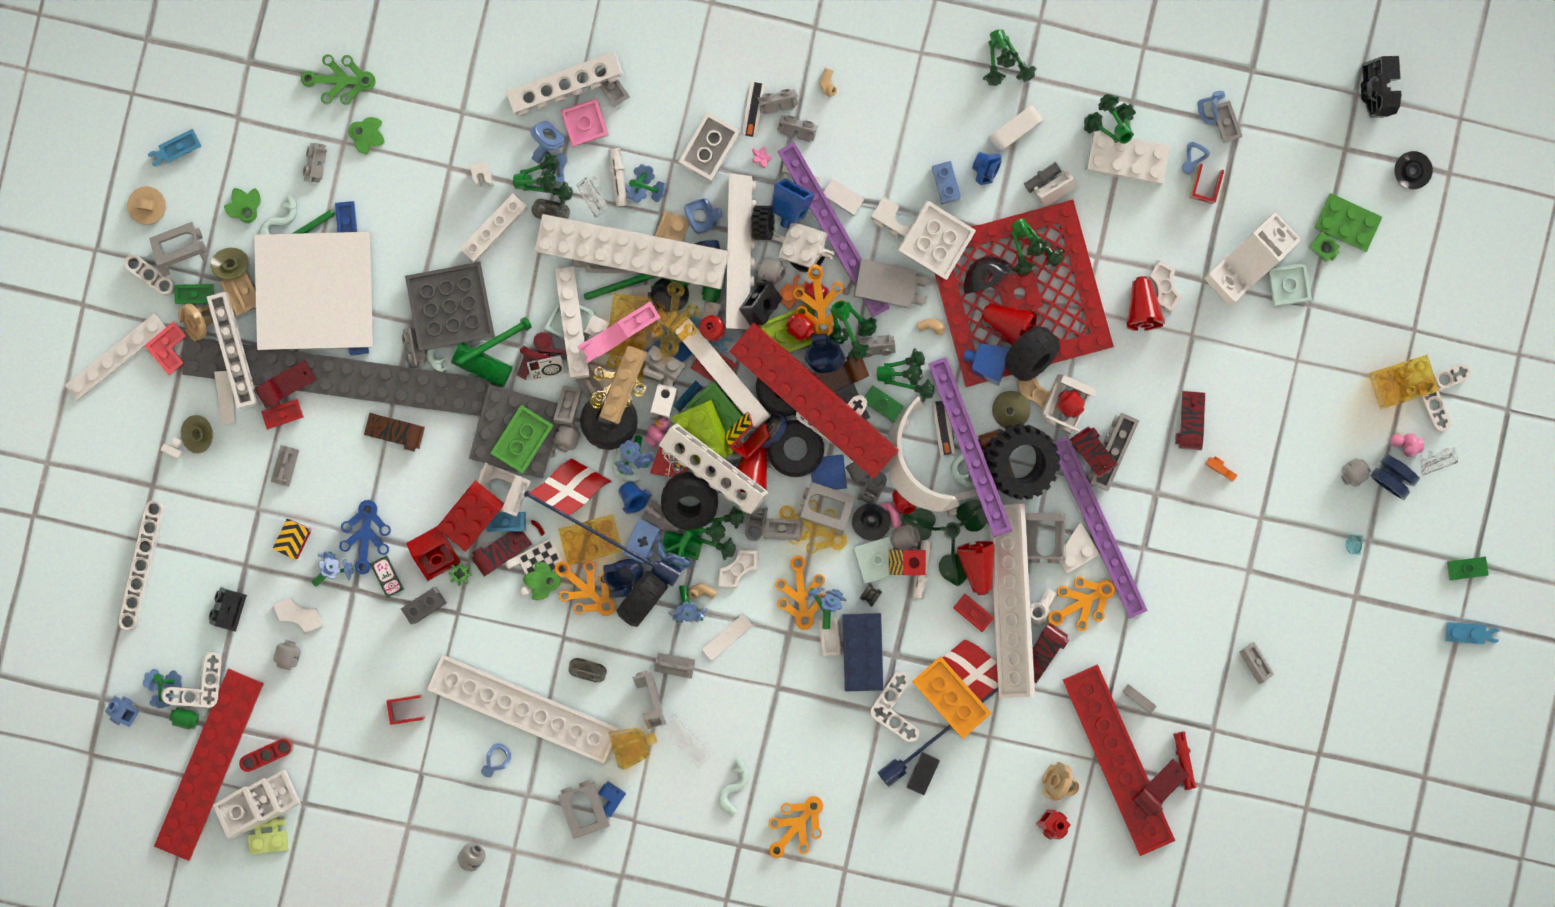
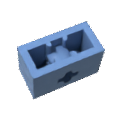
[932,161,961,204]
[623,519,662,563]

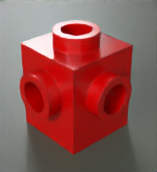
[1036,809,1071,840]

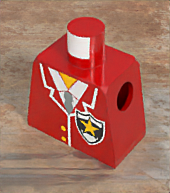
[650,443,687,478]

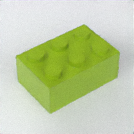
[671,400,734,463]

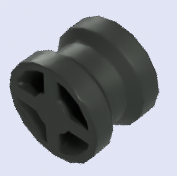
[859,583,882,607]

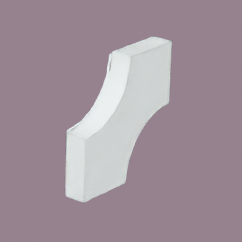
[1149,260,1182,313]
[718,550,758,588]
[273,597,323,633]

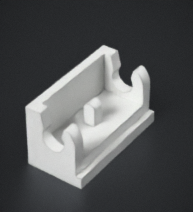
[468,161,494,187]
[1034,168,1077,207]

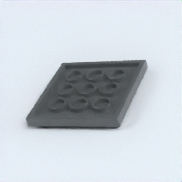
[405,262,495,351]
[468,385,558,478]

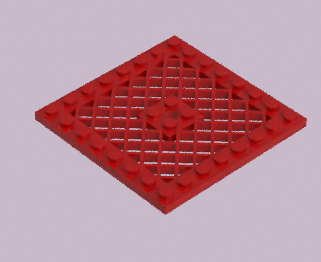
[934,199,1114,387]

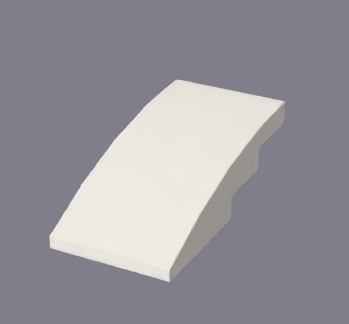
[213,770,301,839]

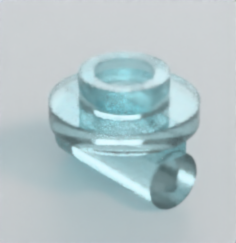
[1346,535,1363,555]

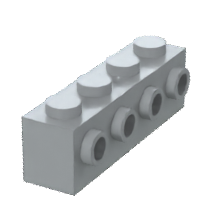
[1088,413,1140,491]

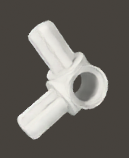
[1030,589,1056,626]

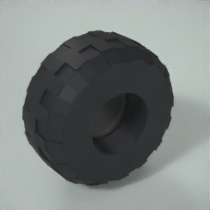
[1005,326,1060,381]
[756,377,797,416]
[580,392,638,450]
[767,420,824,477]
[661,472,719,530]
[616,571,668,627]

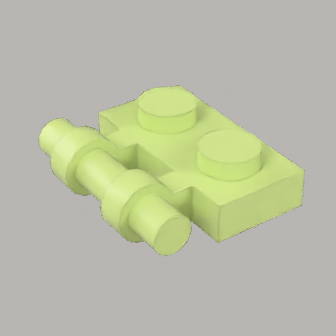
[248,817,289,854]

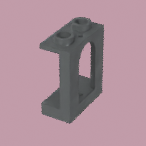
[401,587,447,625]

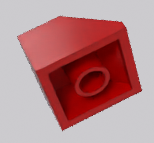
[406,526,461,581]

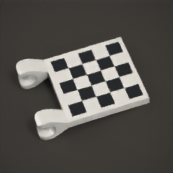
[505,538,566,596]

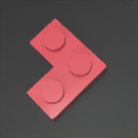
[145,321,187,375]

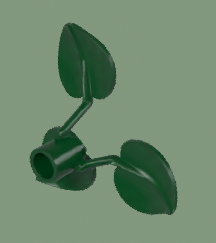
[902,500,987,586]

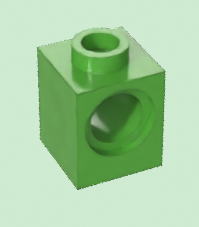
[1308,231,1340,262]

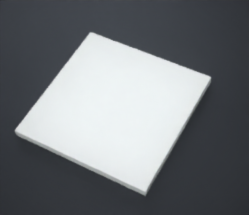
[254,232,373,350]

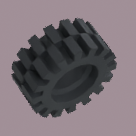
[751,206,775,240]

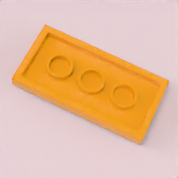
[912,656,992,739]

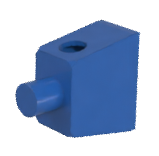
[772,178,815,228]
[963,344,1010,386]

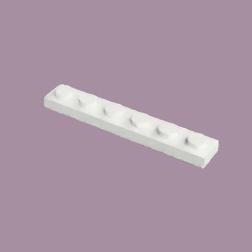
[555,266,589,380]
[65,313,166,400]

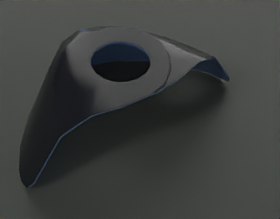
[964,256,1013,294]

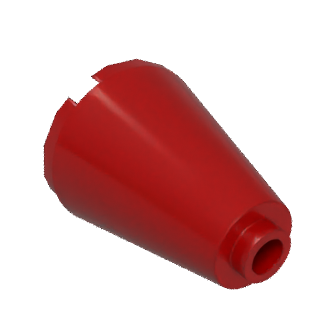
[1126,276,1165,331]
[982,304,1038,344]
[729,447,767,493]
[957,541,995,595]

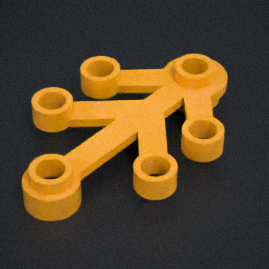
[793,265,843,336]
[775,556,825,630]
[555,561,616,616]
[1048,576,1116,631]
[769,796,823,858]

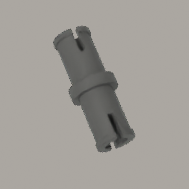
[1023,162,1062,193]

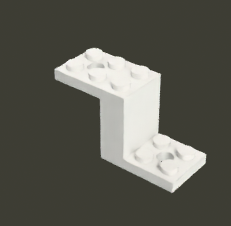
[1204,212,1301,307]

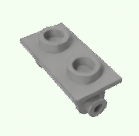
[757,89,798,114]
[777,115,818,142]
[303,143,327,183]
[402,327,426,368]
[858,335,896,358]
[568,365,604,400]
[271,445,299,487]
[642,500,680,533]
[654,653,695,679]

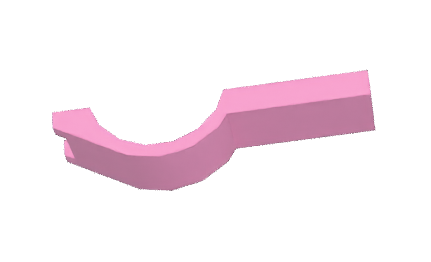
[578,302,661,363]

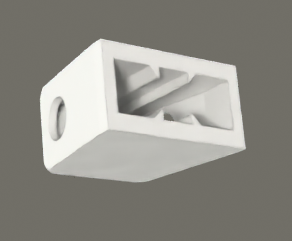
[650,377,677,420]

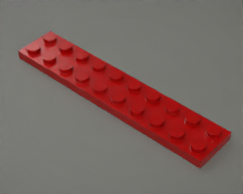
[729,322,899,479]
[1062,664,1175,856]
[154,669,264,861]

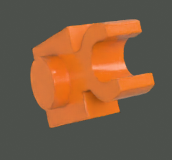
[779,274,808,310]
[1205,456,1237,481]

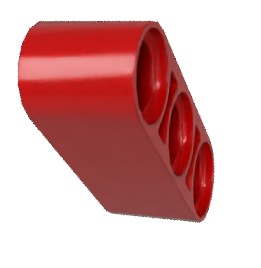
[239,738,294,772]

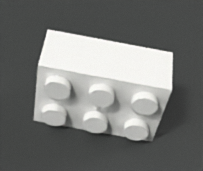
[678,112,740,183]

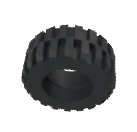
[984,423,1060,500]

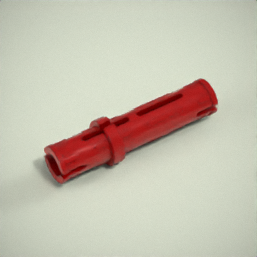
[1173,731,1197,790]

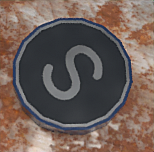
[760,413,787,449]

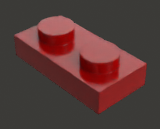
[261,399,304,430]
[953,593,994,632]

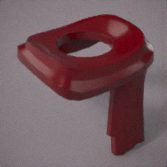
[517,345,551,380]

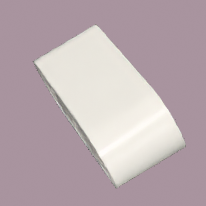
[988,105,1044,153]
[124,255,175,296]

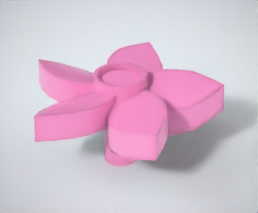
[752,147,772,168]

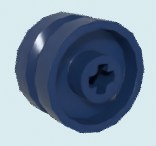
[1370,454,1420,500]

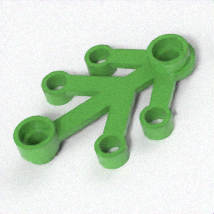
[301,54,376,105]

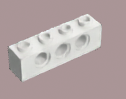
[460,193,528,263]

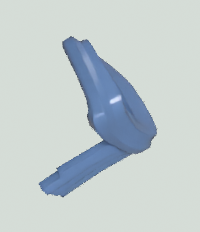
[530,121,565,164]
[684,198,723,234]

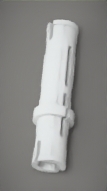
[608,148,628,207]
[911,540,933,599]

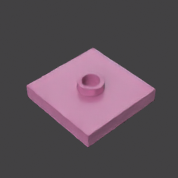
[560,99,609,147]

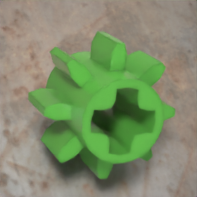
[448,562,472,586]

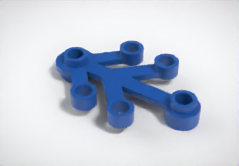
[339,500,391,574]

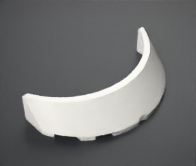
[886,397,960,512]

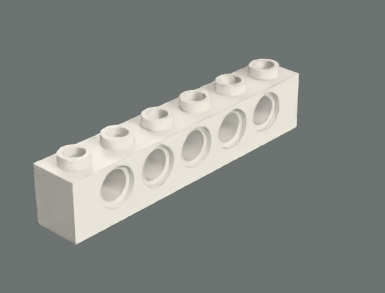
[506,52,623,116]
[207,292,259,409]
[659,423,769,514]

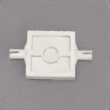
[773,223,834,270]

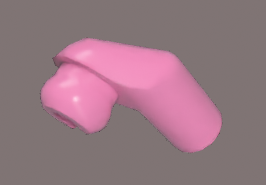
[880,501,901,528]

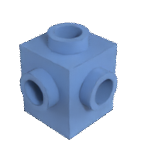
[105,695,139,727]

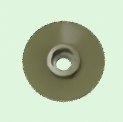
[210,248,249,280]
[992,391,1030,428]
[181,415,213,453]

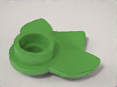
[348,117,385,154]
[224,188,261,223]
[523,562,561,600]

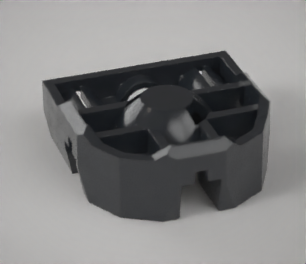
[1360,56,1402,118]

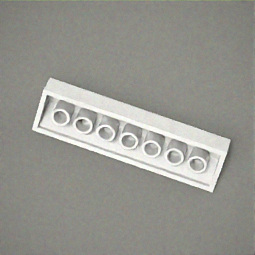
[726,174,756,331]

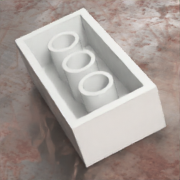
[1086,131,1170,185]

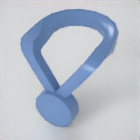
[1197,91,1225,124]
[1182,142,1210,174]
[541,153,567,183]
[481,743,511,778]

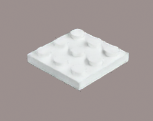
[897,200,976,280]

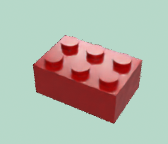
[436,480,504,552]

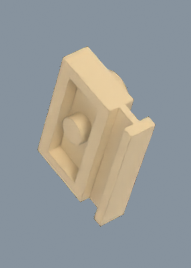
[655,211,690,242]
[220,271,256,317]

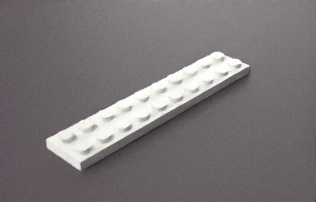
[535,214,729,289]
[990,504,1035,698]
[427,654,619,764]

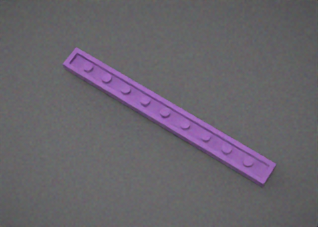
[777,142,890,317]
[928,357,1012,538]
[1053,436,1148,619]

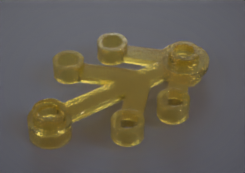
[649,281,699,357]
[590,356,646,408]
[779,500,847,554]

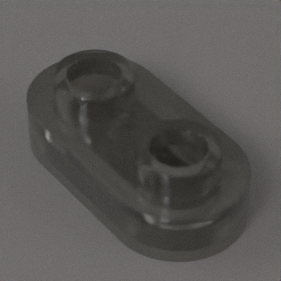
[531,199,570,219]
[568,658,607,683]

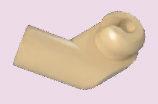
[819,68,837,97]
[916,318,945,335]
[688,583,717,599]

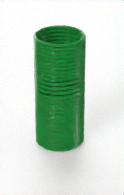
[451,343,513,388]

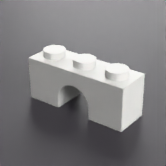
[871,197,916,238]

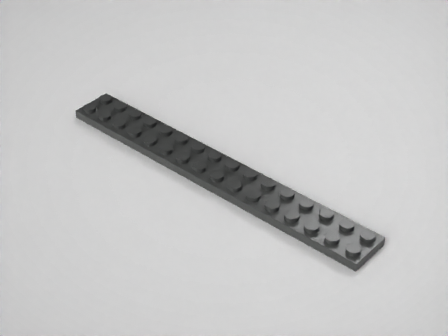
[182,337,491,416]

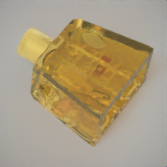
[608,728,657,770]

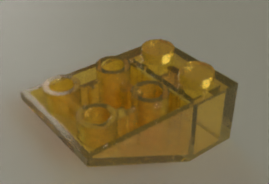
[606,293,652,357]
[1368,355,1439,409]
[558,514,623,566]

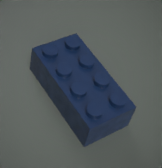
[842,613,883,692]

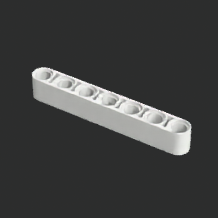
[671,315,771,429]
[118,501,165,630]

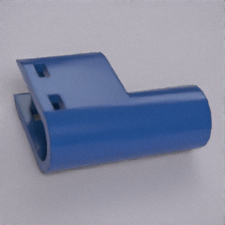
[598,781,626,818]

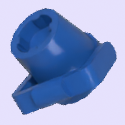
[972,152,1002,185]
[618,481,652,515]

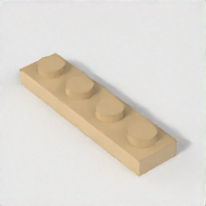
[599,346,647,424]

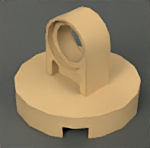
[127,186,166,225]
[178,304,214,341]
[1041,762,1079,801]

